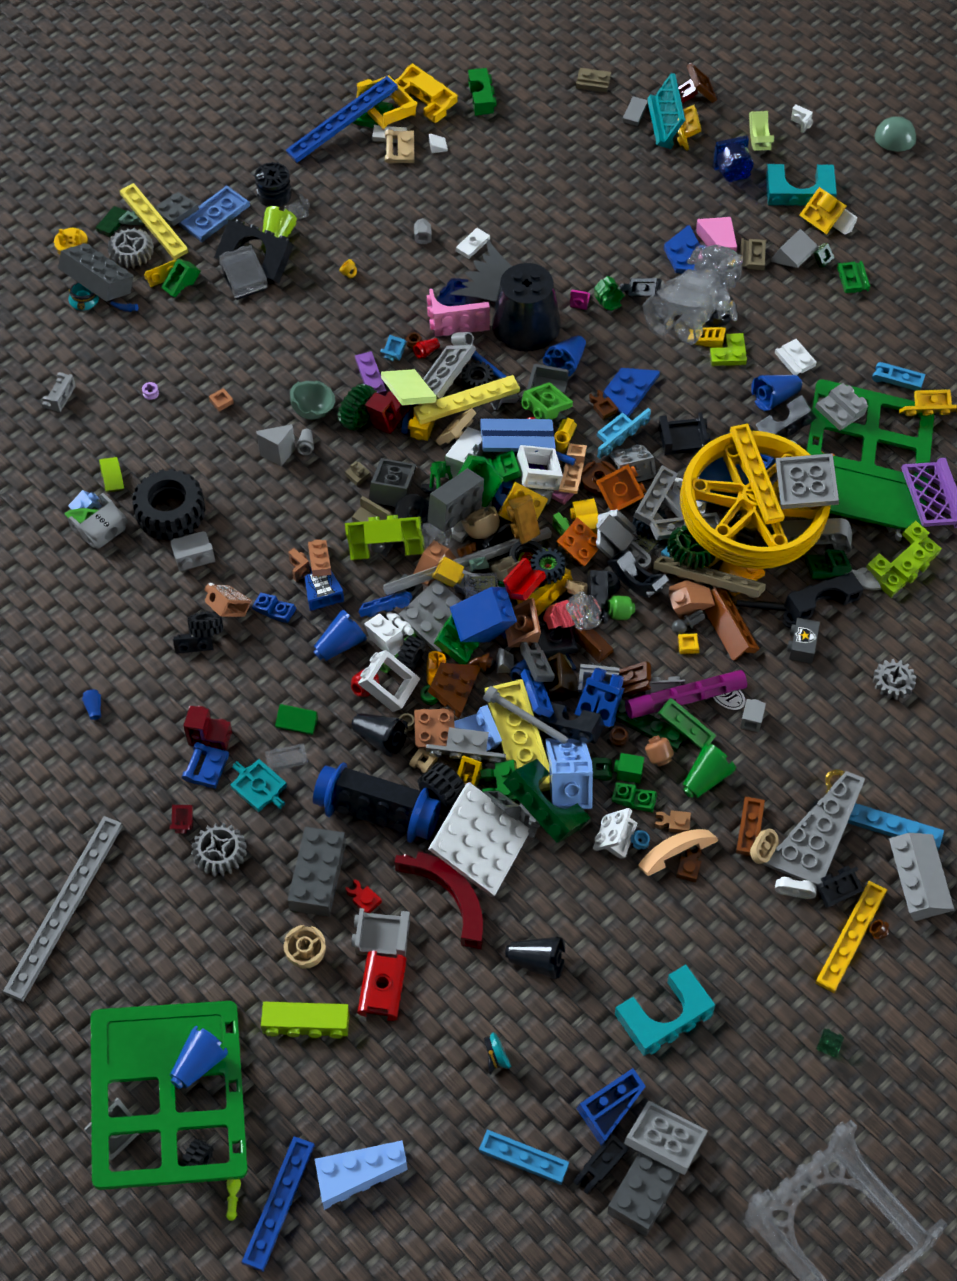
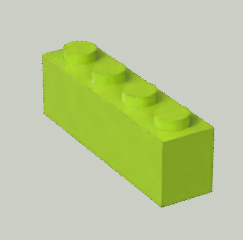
[261,1002,350,1039]

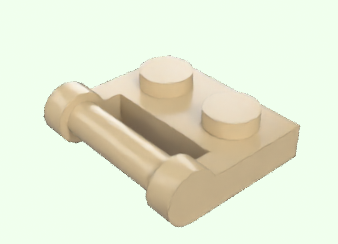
[385,129,414,163]

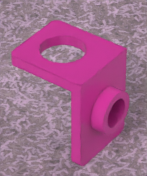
[570,290,590,310]

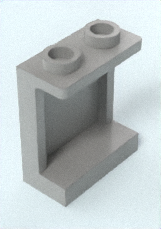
[351,908,410,958]

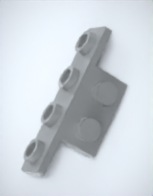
[426,727,506,764]

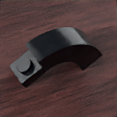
[607,550,668,598]

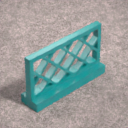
[647,73,685,149]

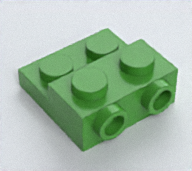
[521,382,573,420]

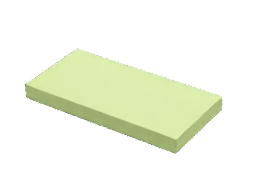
[381,369,436,405]

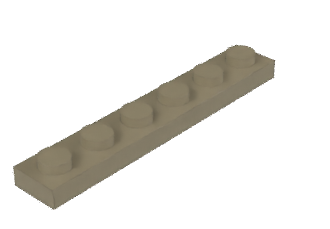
[653,556,766,598]

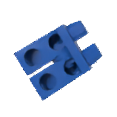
[575,668,625,727]

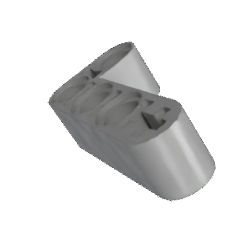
[779,518,852,554]

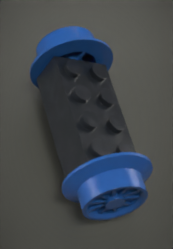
[313,762,441,843]

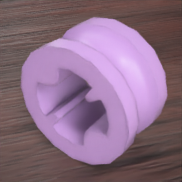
[142,382,159,400]

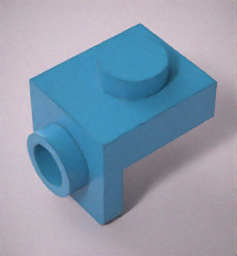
[380,335,407,362]

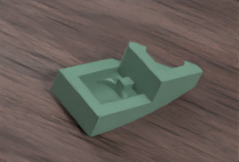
[118,211,144,225]
[468,557,489,572]

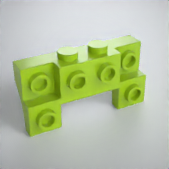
[345,515,425,560]
[866,521,942,598]

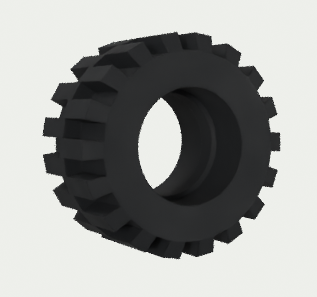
[418,763,465,817]

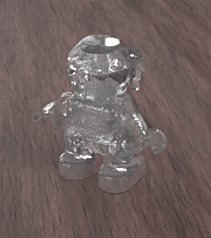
[642,244,743,345]

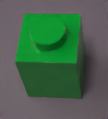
[614,753,644,783]

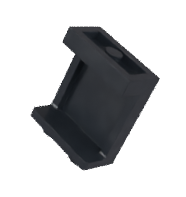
[658,412,711,455]

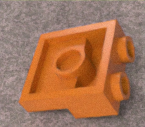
[596,464,647,510]

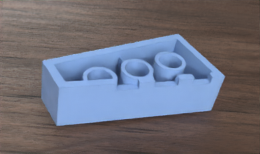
[315,1141,408,1210]

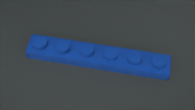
[242,1136,315,1272]

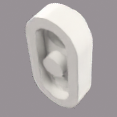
[775,877,817,899]

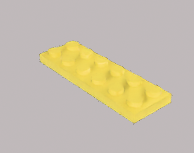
[485,679,550,792]

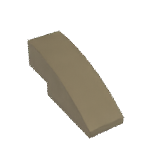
[485,556,520,582]

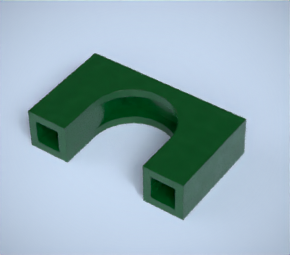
[503,759,591,843]

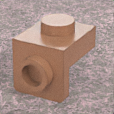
[288,548,310,582]

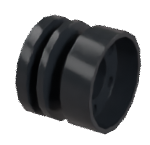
[254,162,292,207]

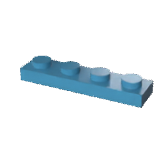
[479,1129,569,1185]

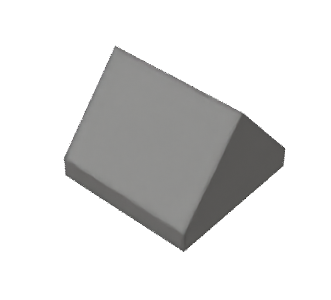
[496,648,514,673]

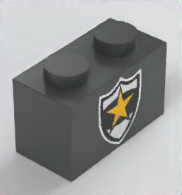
[787,618,820,664]

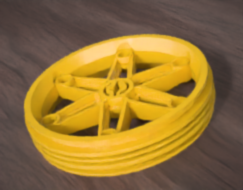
[680,431,830,569]

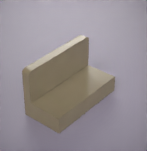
[352,496,392,522]

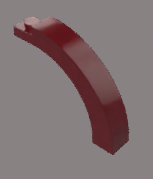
[394,851,483,949]

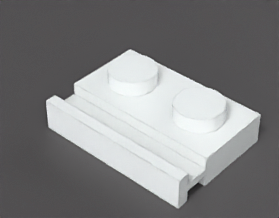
[775,339,817,375]

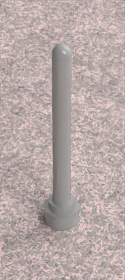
[483,686,568,744]

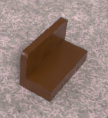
[574,624,613,663]

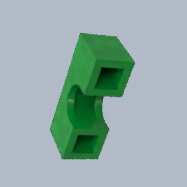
[468,68,497,116]

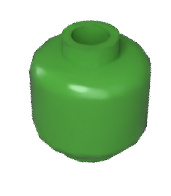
[607,596,635,620]

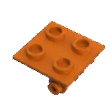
[556,517,599,567]

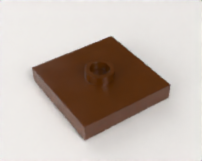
[686,63,717,103]

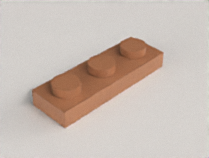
[308,540,331,577]

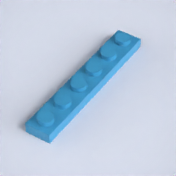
[848,803,944,850]

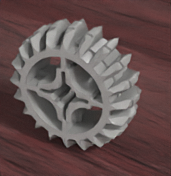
[108,227,154,269]
[191,822,247,877]

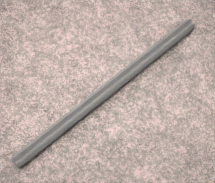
[383,527,552,595]

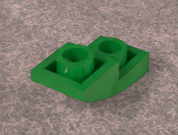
[611,782,657,813]

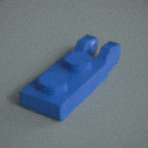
[358,591,413,617]

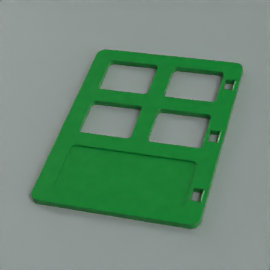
[807,379,934,531]
[91,1001,247,1190]

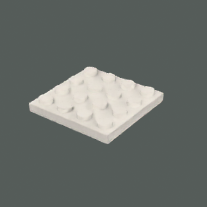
[428,782,530,897]

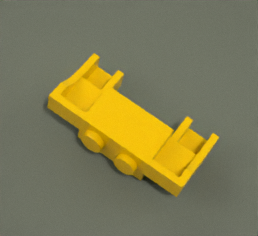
[395,63,458,123]

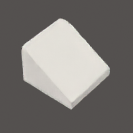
[429,134,448,153]
[833,209,858,234]

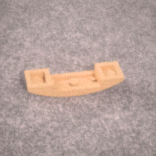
[559,443,587,494]
[638,829,718,876]

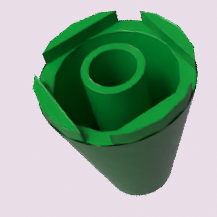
[682,743,736,798]

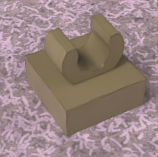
[345,461,371,486]

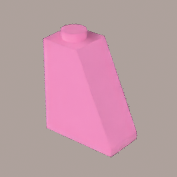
[696,217,737,260]

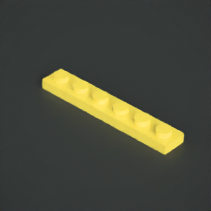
[119,183,189,260]
[413,375,520,425]

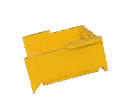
[356,75,417,130]

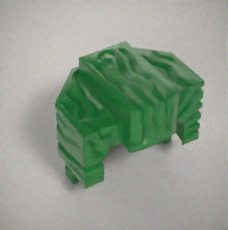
[594,276,625,311]

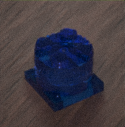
[713,136,754,182]

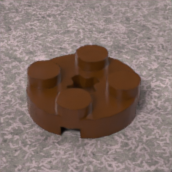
[581,461,616,496]

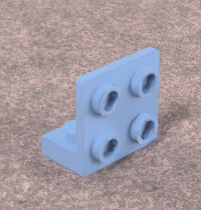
[454,705,502,759]

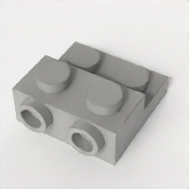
[815,383,868,431]

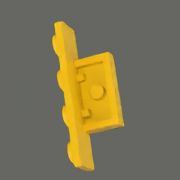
[675,105,702,151]
[899,389,957,416]

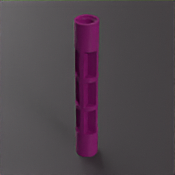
[625,670,747,719]

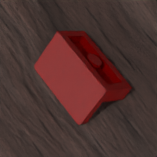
[503,558,546,601]

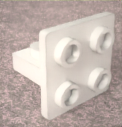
[593,808,637,859]

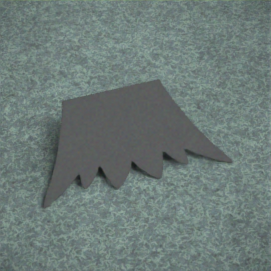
[450,239,512,302]

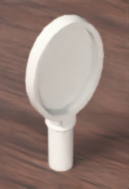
[849,568,882,590]

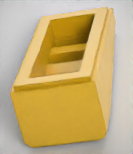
[688,327,726,348]

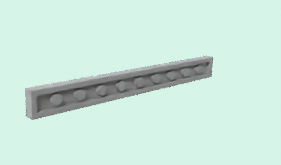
[3,816,123,1002]

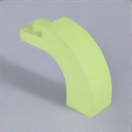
[749,111,774,151]

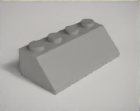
[889,833,955,921]

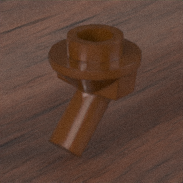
[466,653,493,672]

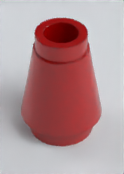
[413,338,440,358]

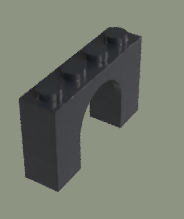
[214,219,294,283]

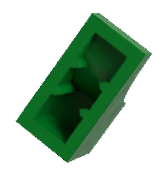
[161,258,201,297]

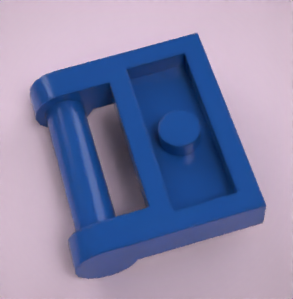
[181,742,229,789]

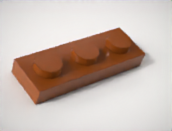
[736,797,765,856]

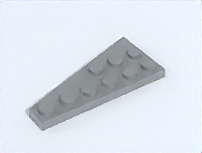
[763,771,865,885]

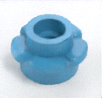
[630,830,650,850]

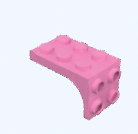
[426,289,490,337]

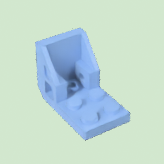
[545,738,593,809]

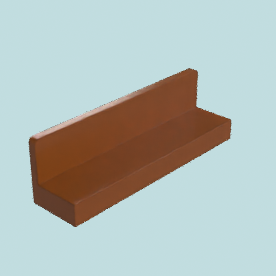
[704,587,759,660]

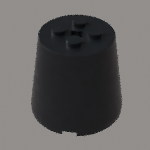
[492,263,561,352]

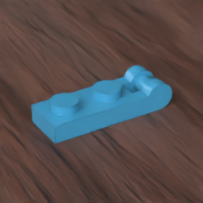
[872,362,926,391]

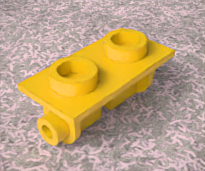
[144,259,177,288]

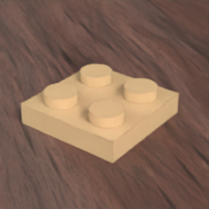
[435,408,476,445]

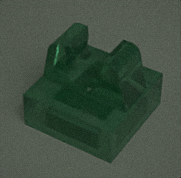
[816,1028,844,1058]

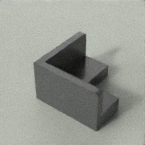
[527,364,568,394]

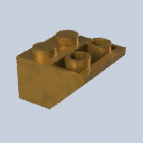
[506,495,540,544]

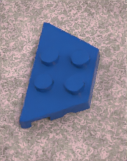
[664,225,714,277]
[603,368,660,417]

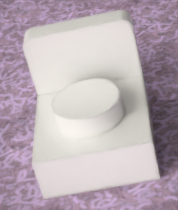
[791,105,813,133]

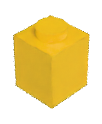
[432,556,464,587]

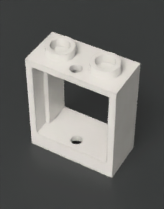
[516,445,563,491]
[358,650,420,712]

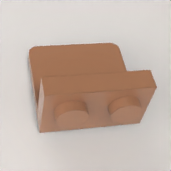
[414,708,454,748]

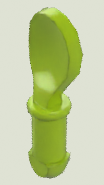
[226,1179,241,1221]

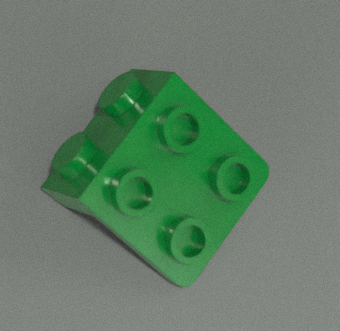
[456,455,503,507]

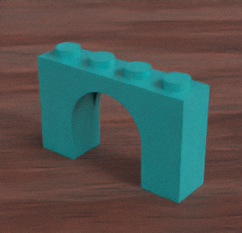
[766,164,837,206]
[615,964,715,1056]

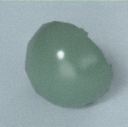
[874,116,916,151]
[290,380,335,420]

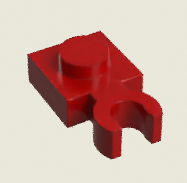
[345,879,382,913]

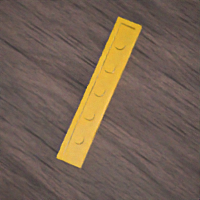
[730,423,785,525]
[815,881,887,993]

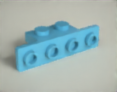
[597,408,651,459]

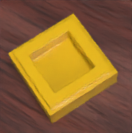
[678,633,699,654]

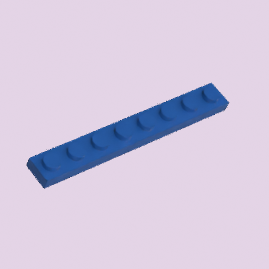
[286,76,398,163]

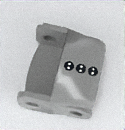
[68,493,128,549]

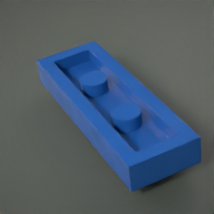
[521,669,554,718]

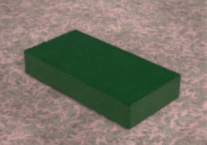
[95,206,127,237]

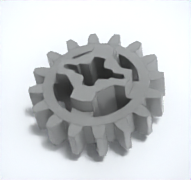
[873,659,916,700]

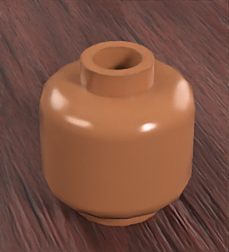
[645,735,674,766]

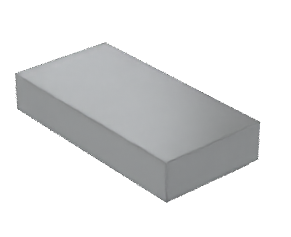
[622,96,648,126]

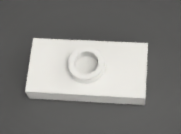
[372,125,407,143]
[456,228,490,259]

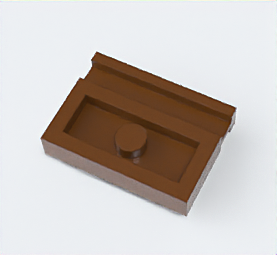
[619,661,651,698]

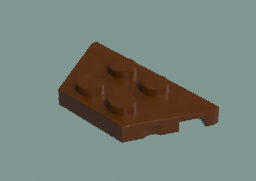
[428,663,481,718]

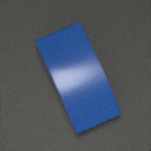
[252,593,296,623]

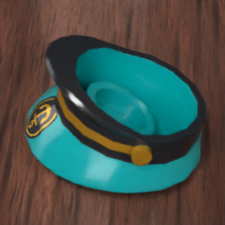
[68,283,99,311]
[484,1032,511,1075]

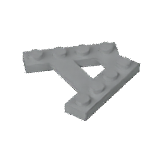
[633,465,721,540]

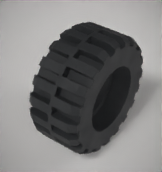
[132,469,205,540]

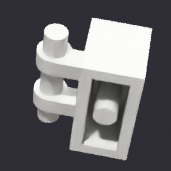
[364,611,414,656]

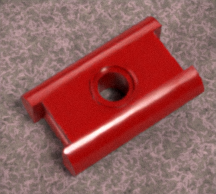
[357,951,407,1021]

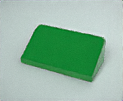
[275,704,318,735]

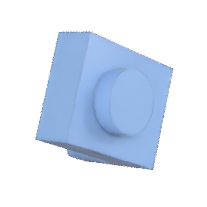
[68,490,102,510]

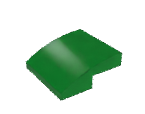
[434,614,480,665]

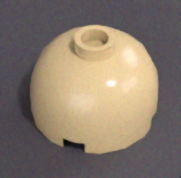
[461,507,500,540]
[284,925,326,969]

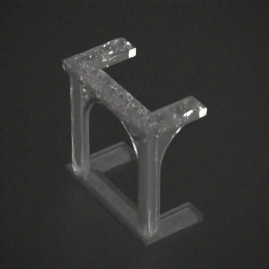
[744,1119,948,1281]

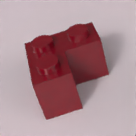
[365,391,411,434]
[183,706,232,751]

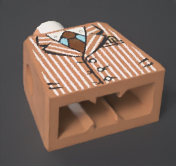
[205,583,252,617]

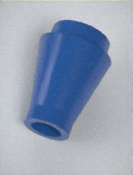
[82,689,102,720]

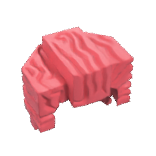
[543,600,582,629]

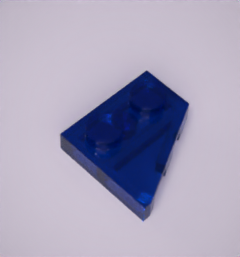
[436,278,469,306]

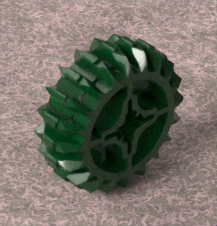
[337,383,377,431]
[667,525,715,570]

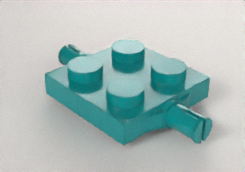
[230,759,287,812]

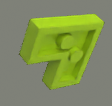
[710,333,747,366]

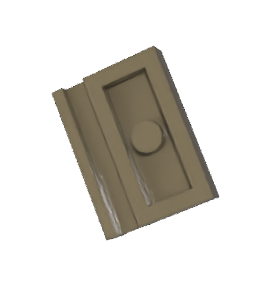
[576,68,611,93]
[739,238,766,270]

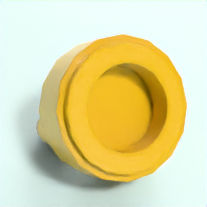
[339,259,357,278]

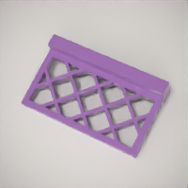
[901,458,957,528]

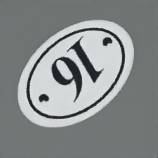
[713,690,745,710]

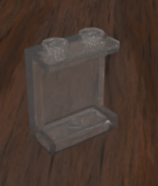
[219,245,267,298]

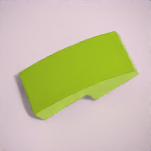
[99,457,124,493]

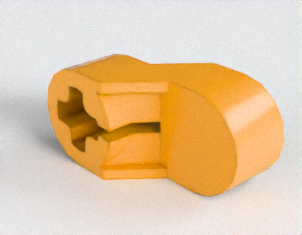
[426,651,446,685]

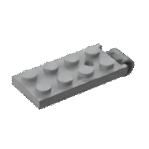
[423,332,476,400]

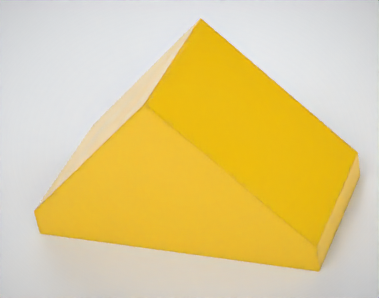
[457,755,482,787]

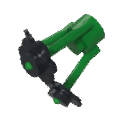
[421,461,453,494]

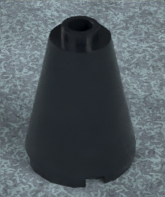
[351,713,408,757]
[505,937,565,979]

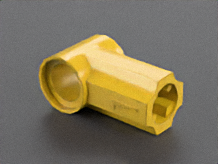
[554,418,577,454]

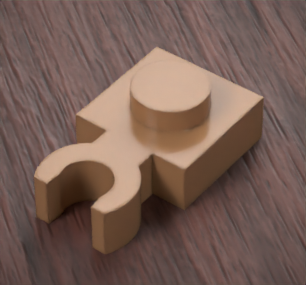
[655,811,691,833]

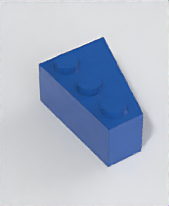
[576,1068,646,1146]

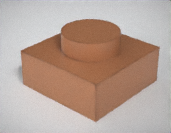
[209,388,234,412]

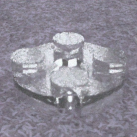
[566,591,601,630]

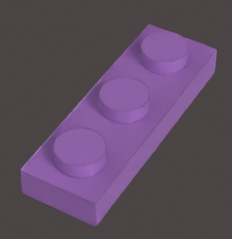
[355,351,386,396]

